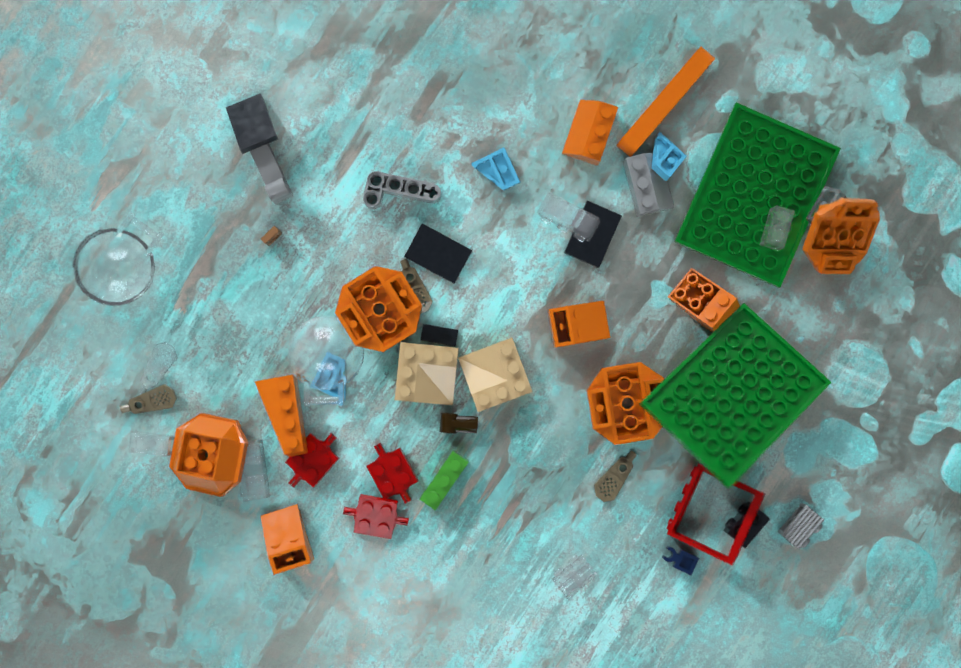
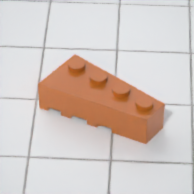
[255,374,308,457]

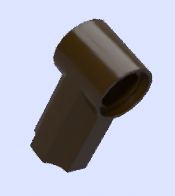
[439,413,478,434]

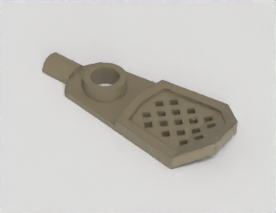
[400,259,433,314]
[120,384,177,414]
[594,451,637,502]

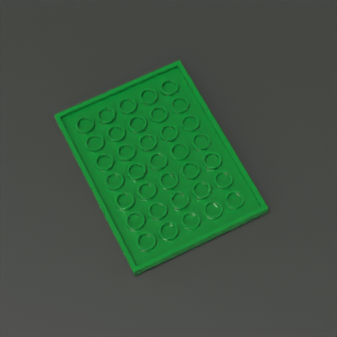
[674,102,841,288]
[639,303,832,489]

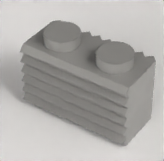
[777,503,824,549]

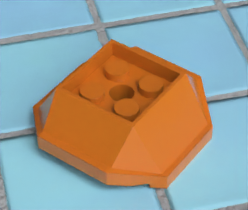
[802,198,880,274]
[335,266,422,352]
[586,362,664,445]
[169,413,248,497]

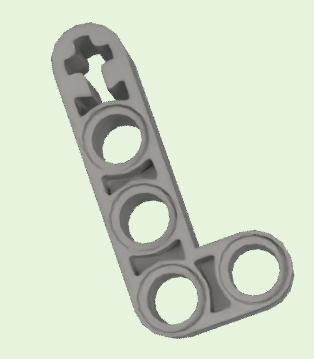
[250,143,293,204]
[363,171,441,210]

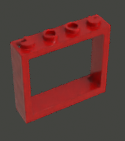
[666,463,766,566]

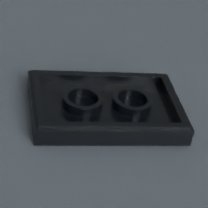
[226,93,278,154]
[564,200,622,268]
[404,223,472,284]

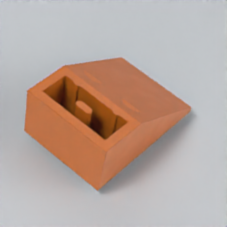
[668,268,740,333]
[547,300,610,348]
[260,504,315,575]

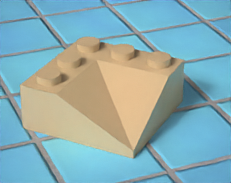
[458,338,532,412]
[394,342,459,405]

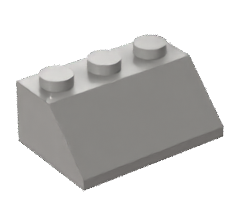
[623,153,674,217]

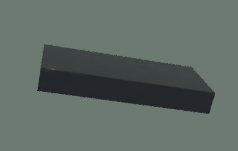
[420,324,458,347]

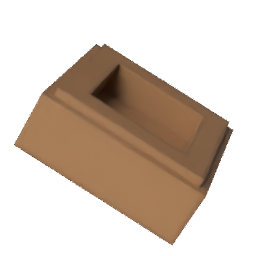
[261,226,282,246]

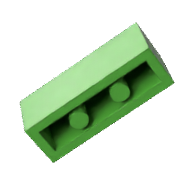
[419,450,469,511]

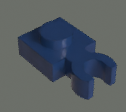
[662,546,699,575]

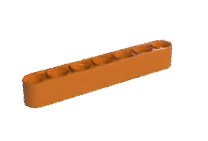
[616,46,715,157]

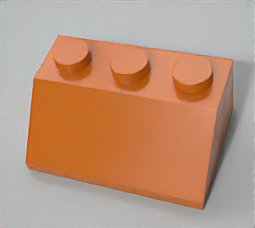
[562,100,618,166]

